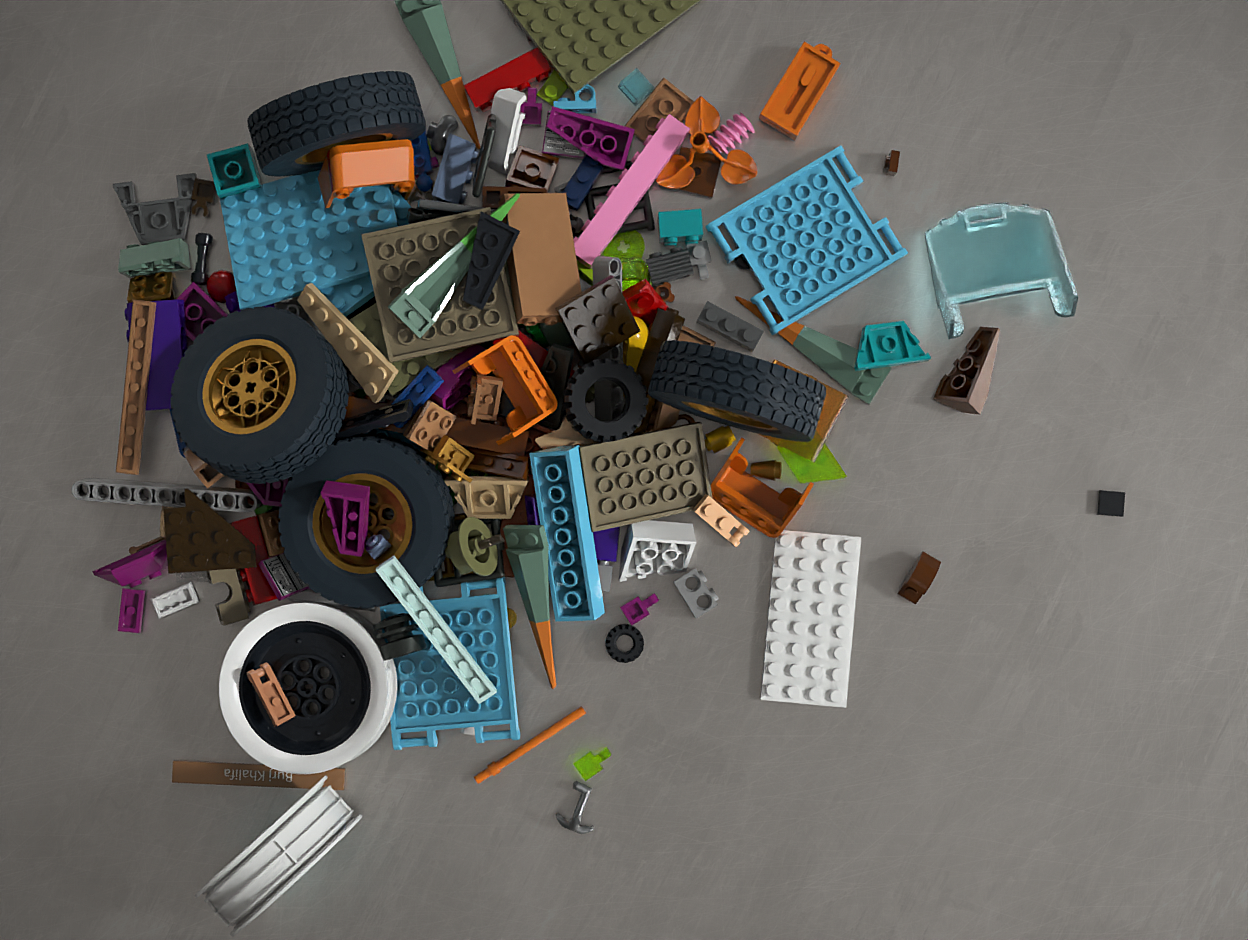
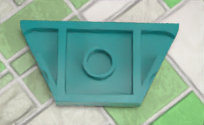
[854,321,931,371]

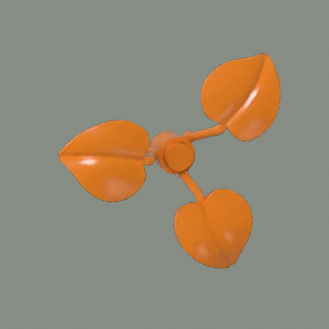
[656,96,758,189]

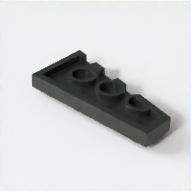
[536,343,574,430]

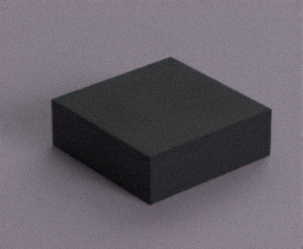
[1097,490,1125,517]

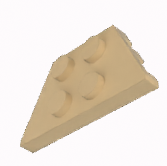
[445,476,529,519]

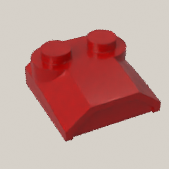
[622,278,668,325]

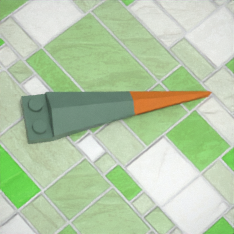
[395,0,480,150]
[735,296,892,405]
[503,525,556,689]

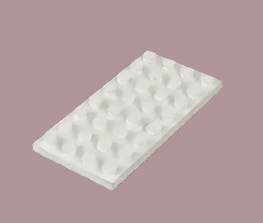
[760,530,861,708]

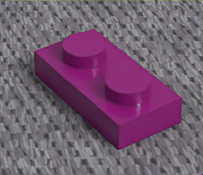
[118,588,146,633]

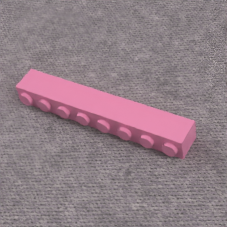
[573,114,690,269]

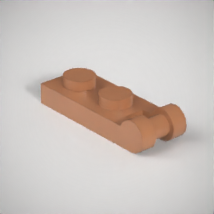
[247,662,296,727]

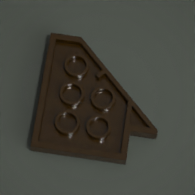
[164,488,257,574]

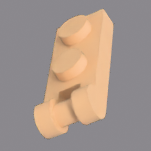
[693,494,750,547]

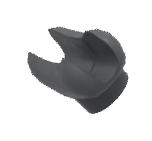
[427,115,458,156]

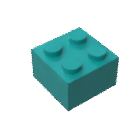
[207,143,262,199]
[657,209,703,247]

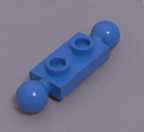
[411,130,433,192]

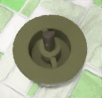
[445,517,505,576]

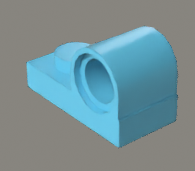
[553,84,596,114]

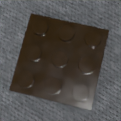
[556,275,640,364]

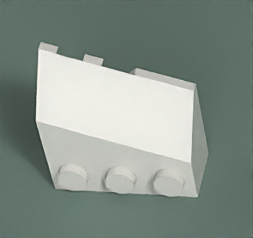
[619,520,696,582]

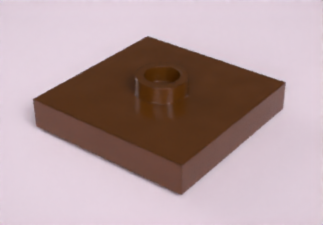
[675,146,721,198]

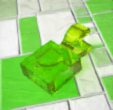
[573,747,612,781]

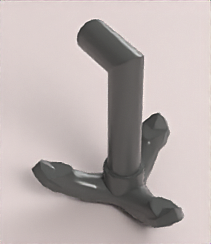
[556,781,594,834]

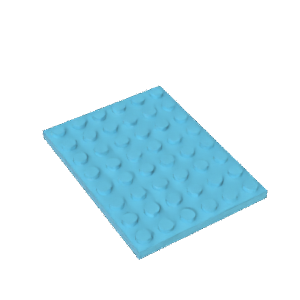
[219,170,399,310]

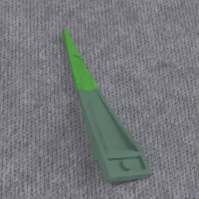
[388,193,520,338]

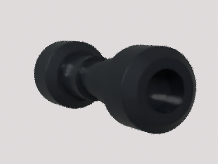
[191,233,213,285]

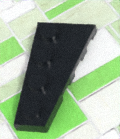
[462,211,520,311]

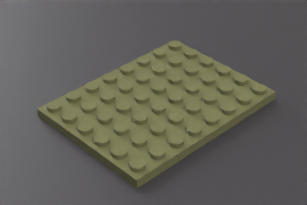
[500,0,701,94]

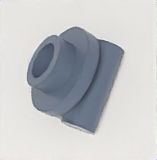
[365,534,392,560]

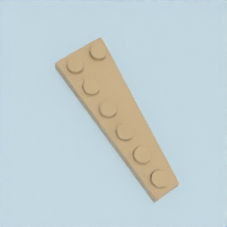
[297,283,399,403]

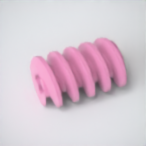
[707,112,755,155]

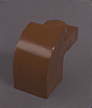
[897,551,941,604]

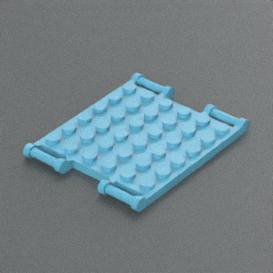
[705,145,908,335]
[380,577,520,750]

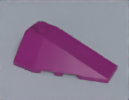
[547,106,635,171]

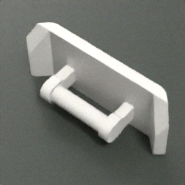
[488,88,526,175]

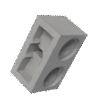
[673,568,719,618]

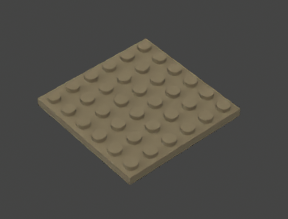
[361,207,519,363]

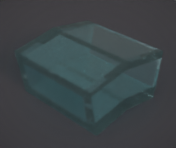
[618,68,655,106]

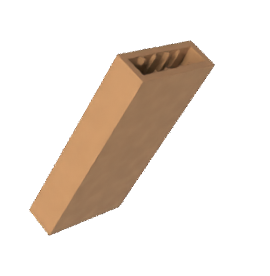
[498,193,582,326]

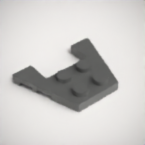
[113,173,197,245]

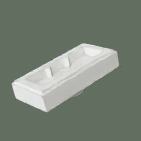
[150,582,199,619]

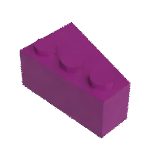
[428,344,486,411]
[321,480,370,557]

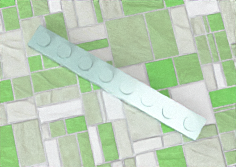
[376,556,497,704]

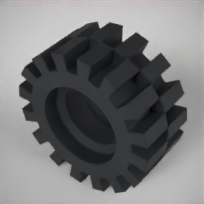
[605,624,644,663]

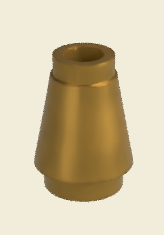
[750,460,782,481]

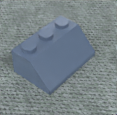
[432,133,479,204]

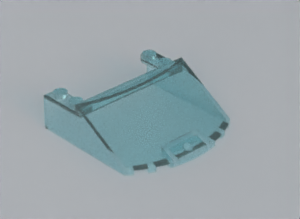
[925,202,1078,339]

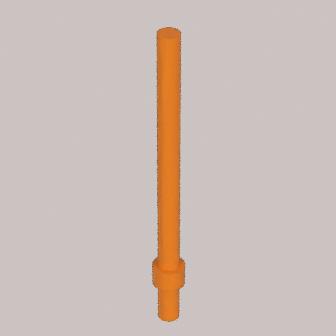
[474,706,586,784]

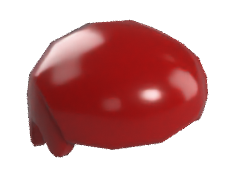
[206,269,236,303]

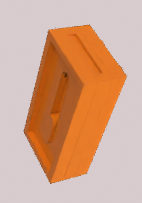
[759,41,841,141]

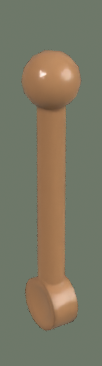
[129,536,166,554]

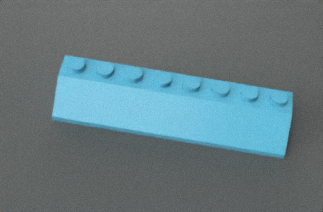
[529,445,605,622]

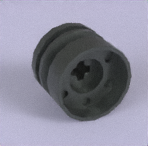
[373,613,427,661]

